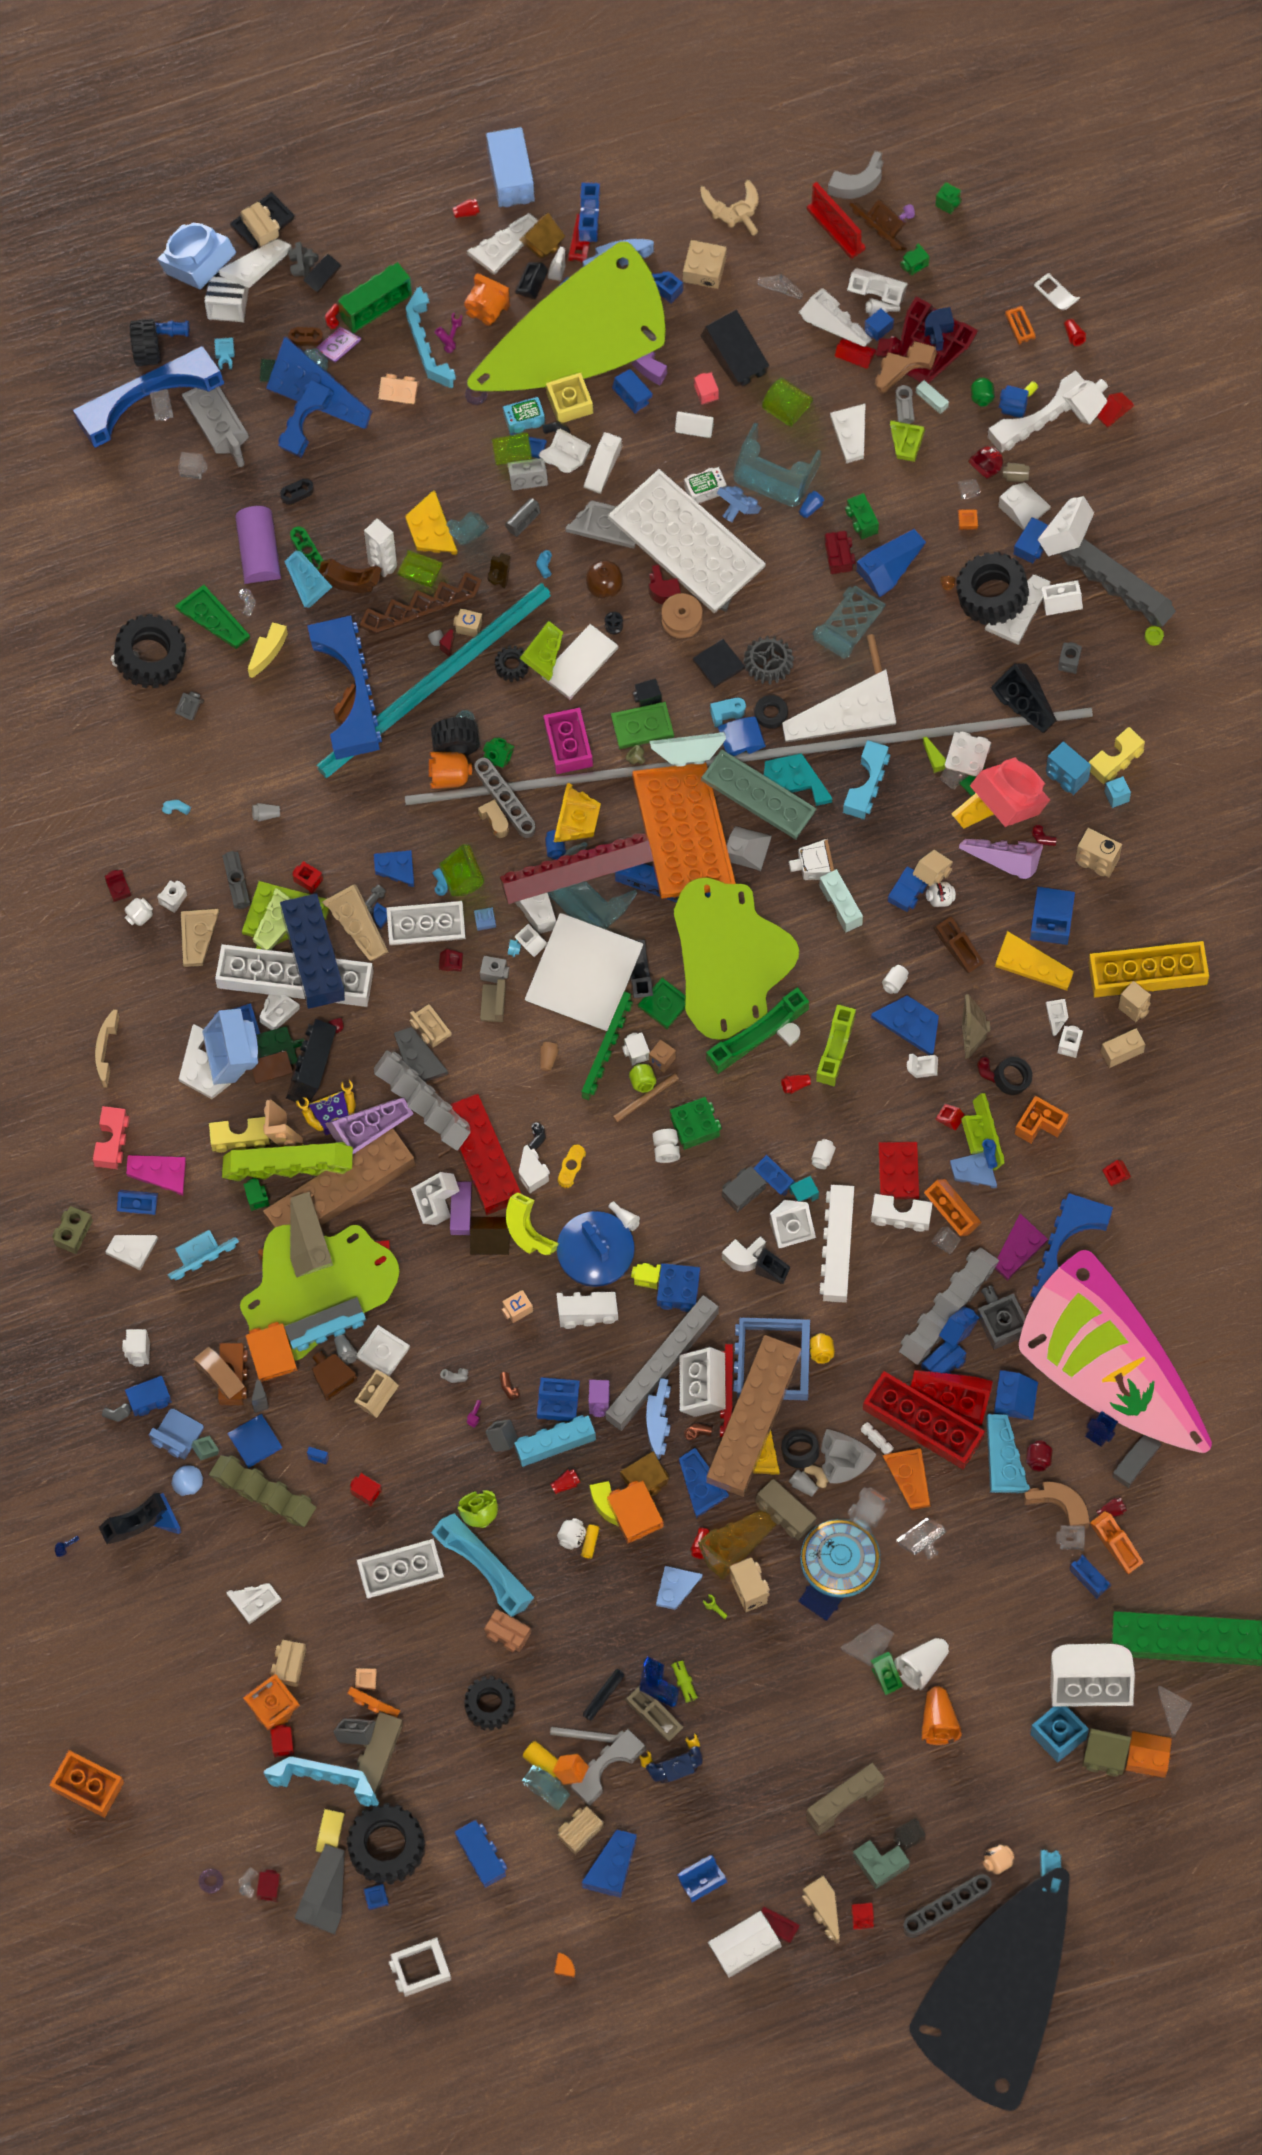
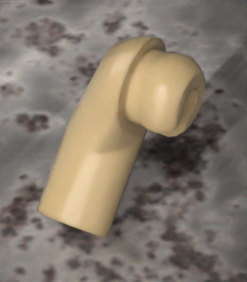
[804,1465,829,1488]

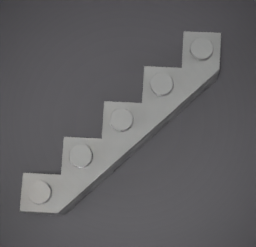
[374,1050,471,1150]
[899,1247,999,1365]

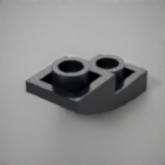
[303,254,342,292]

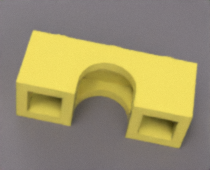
[1089,727,1145,784]
[209,1117,270,1153]

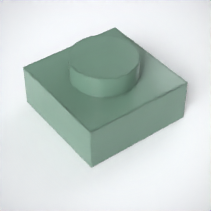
[191,1436,219,1460]

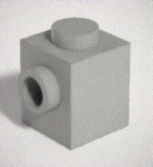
[480,956,510,983]

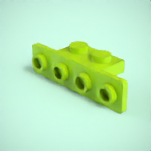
[961,1093,1004,1170]

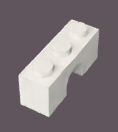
[847,268,908,306]
[871,1194,932,1232]

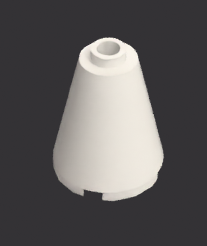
[894,1638,949,1690]

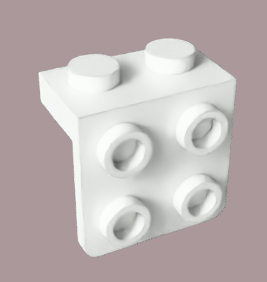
[539,429,591,473]
[945,732,991,777]

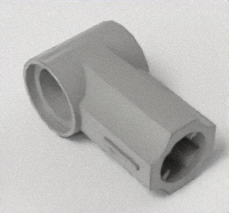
[895,385,914,424]

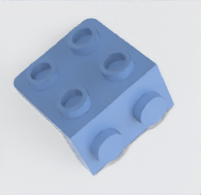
[149,1409,204,1460]

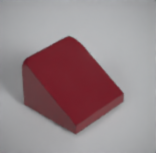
[439,629,454,657]
[439,949,463,971]

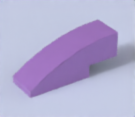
[631,352,667,386]
[450,1182,472,1235]

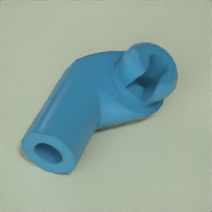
[536,550,552,578]
[432,868,449,896]

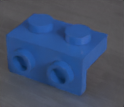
[677,1855,727,1902]

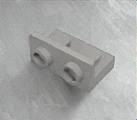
[508,458,548,490]

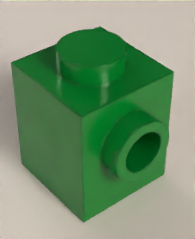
[935,182,962,214]

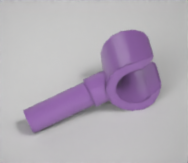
[899,205,915,219]

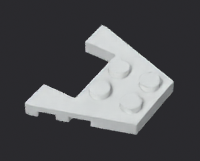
[179,1024,245,1099]

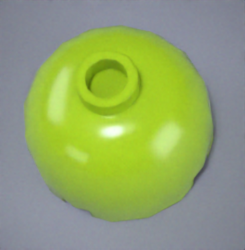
[458,1490,498,1528]

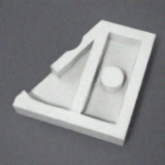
[106,1235,158,1270]
[227,1584,281,1624]

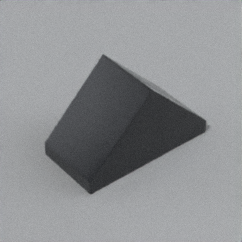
[755,1248,791,1284]

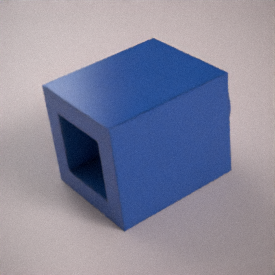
[865,308,894,341]

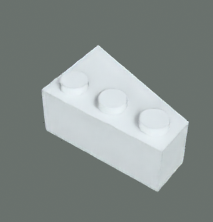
[1038,496,1094,556]
[557,1292,618,1329]

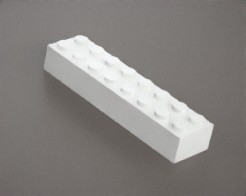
[215,944,373,1007]

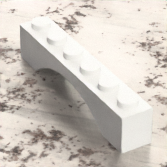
[988,371,1084,453]

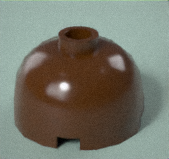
[586,561,623,598]

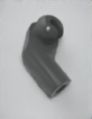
[102,1403,132,1422]

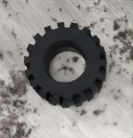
[130,319,160,366]
[431,717,480,756]
[464,1676,515,1731]

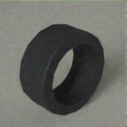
[994,1057,1033,1096]
[781,1430,819,1468]

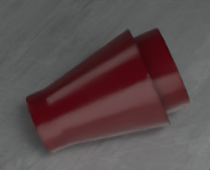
[1096,1497,1127,1517]

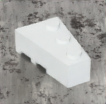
[515,893,556,934]

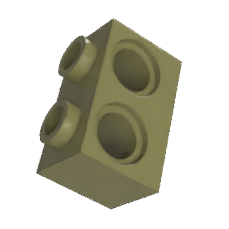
[52,1206,93,1254]

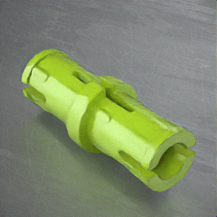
[671,1661,698,1703]

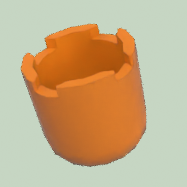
[429,752,472,789]

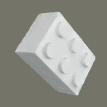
[680,1347,725,1417]

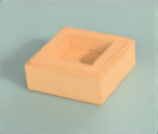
[355,1669,377,1690]

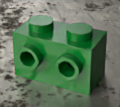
[845,493,879,540]

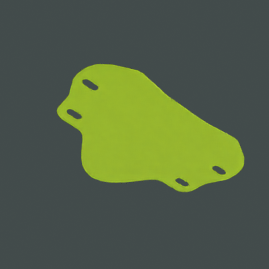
[674,878,799,1040]
[240,1225,399,1360]

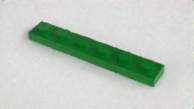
[581,992,633,1100]

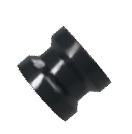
[604,612,623,635]

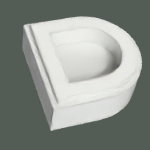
[777,1023,800,1047]

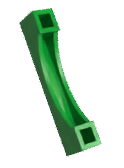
[706,987,809,1074]

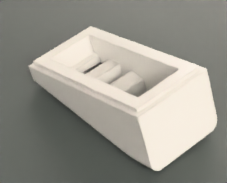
[548,247,566,281]

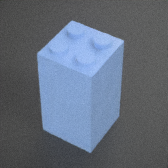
[486,127,534,207]

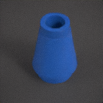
[798,491,824,519]

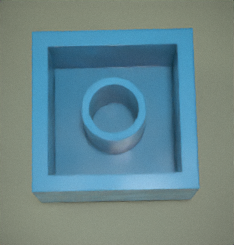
[1046,742,1091,795]
[1030,1706,1089,1763]

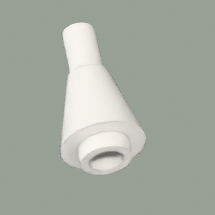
[866,298,900,316]
[609,1202,640,1231]

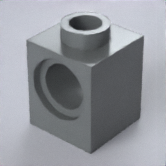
[1058,642,1082,674]

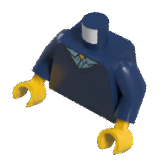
[639,1735,703,1784]

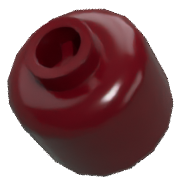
[1026,1441,1053,1472]

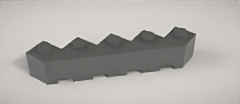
[1059,538,1176,627]

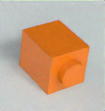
[553,1754,589,1785]

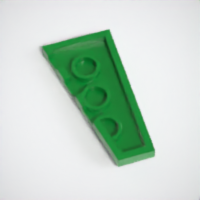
[175,584,250,649]

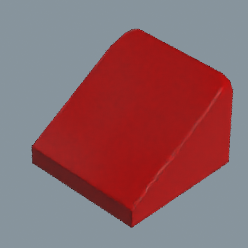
[935,1104,965,1131]
[1102,1160,1131,1186]

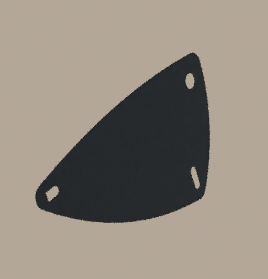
[909,1867,1070,2111]

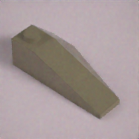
[962,994,990,1059]
[290,1192,333,1278]

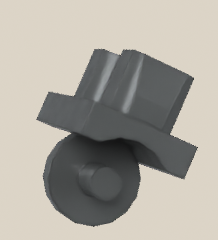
[288,242,319,278]

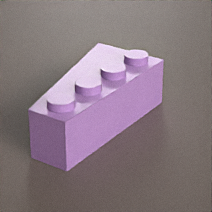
[325,1098,413,1154]

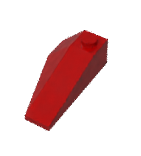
[910,1370,993,1426]

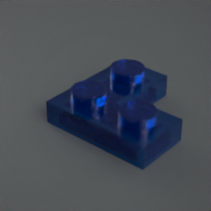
[639,1657,679,1707]

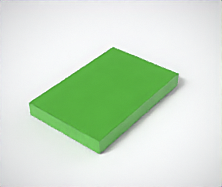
[611,702,674,749]

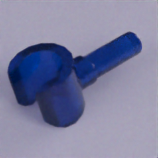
[55,1536,80,1557]

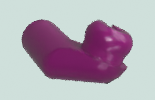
[435,327,456,353]

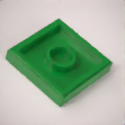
[638,978,686,1029]

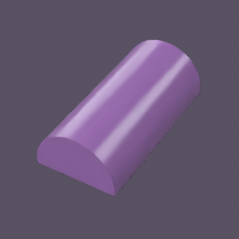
[235,506,281,584]

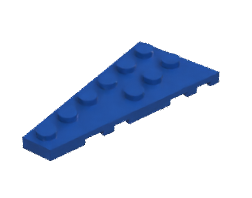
[266,337,373,429]

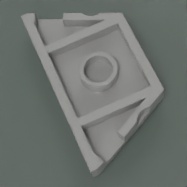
[566,500,635,549]

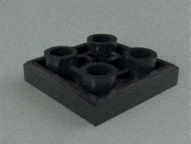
[693,639,745,688]

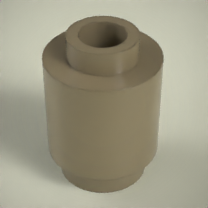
[1003,463,1029,482]

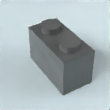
[722,1166,766,1213]

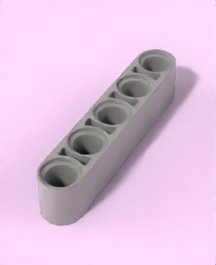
[475,758,535,838]

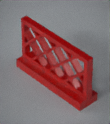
[807,181,866,260]

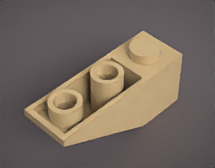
[802,1876,839,1944]

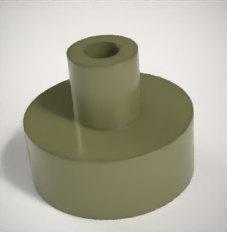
[626,745,646,765]

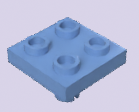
[717,486,762,522]

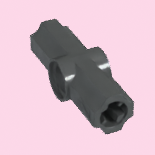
[222,851,250,909]

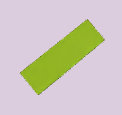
[923,737,947,773]

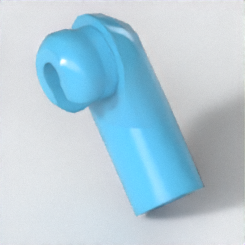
[162,800,191,815]

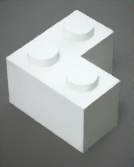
[411,1172,460,1225]

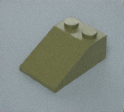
[1083,1729,1131,1776]

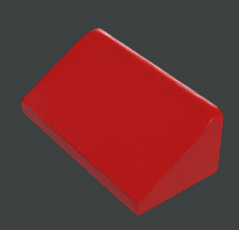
[835,338,876,369]

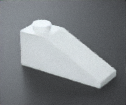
[584,432,622,494]

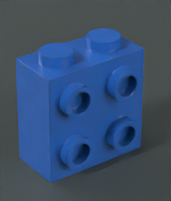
[657,1263,700,1312]

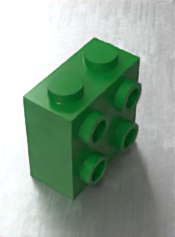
[670,1097,722,1150]

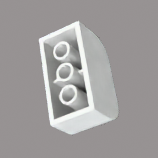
[1050,1644,1135,1706]

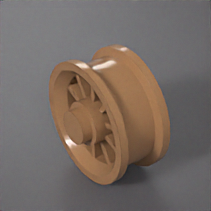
[662,594,702,639]

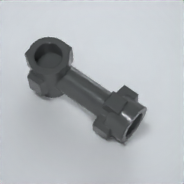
[365,885,386,915]

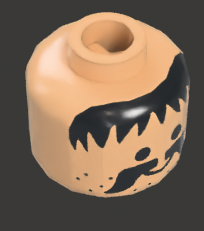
[983,1844,1014,1874]

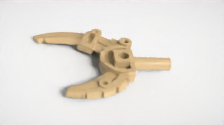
[701,180,758,235]

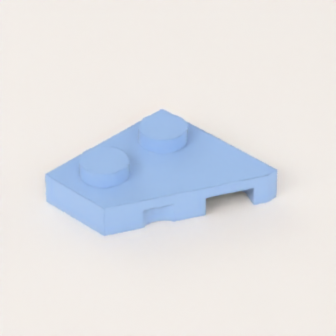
[656,1566,702,1610]

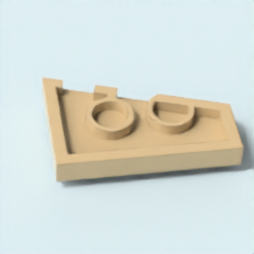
[181,909,219,967]

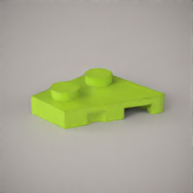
[890,421,925,462]

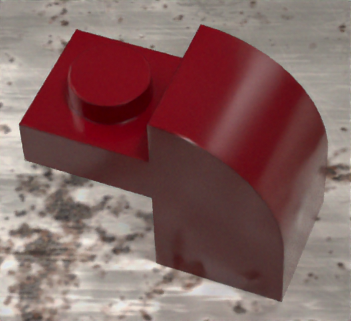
[648,565,681,605]

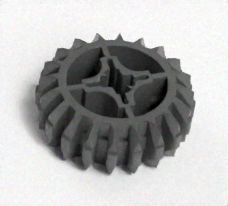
[744,635,794,685]

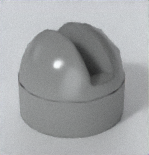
[428,630,443,646]

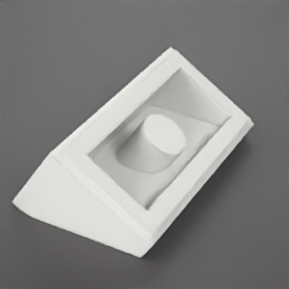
[675,412,713,438]

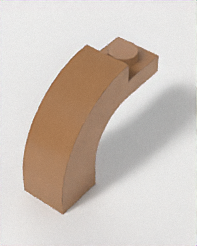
[193,1347,245,1399]
[1024,1482,1090,1531]

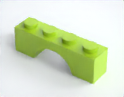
[816,1005,856,1086]

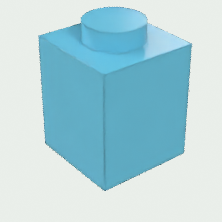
[1105,777,1131,808]

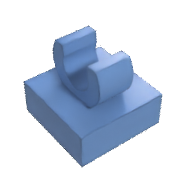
[474,907,496,931]

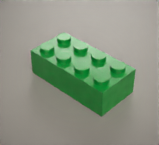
[338,262,412,333]

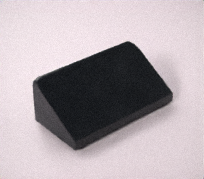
[515,262,548,299]

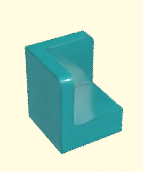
[789,1176,819,1202]

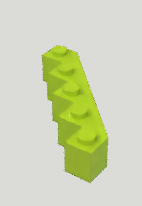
[222,1142,353,1181]

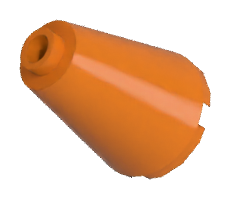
[921,1686,962,1745]

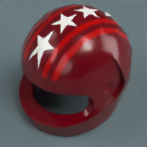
[968,446,1003,479]

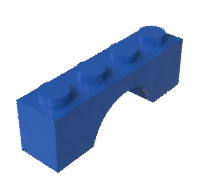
[278,380,334,458]

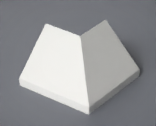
[770,1200,816,1248]

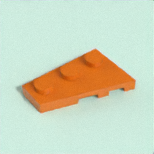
[882,1448,931,1510]

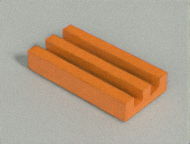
[1005,306,1036,344]

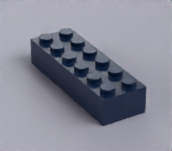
[280,893,345,1009]

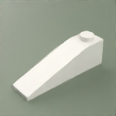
[799,288,872,347]

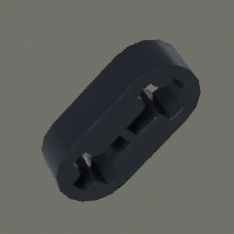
[280,478,314,505]

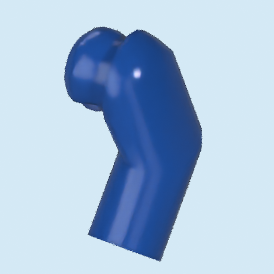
[982,1139,997,1169]

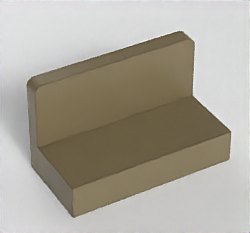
[480,979,506,1022]

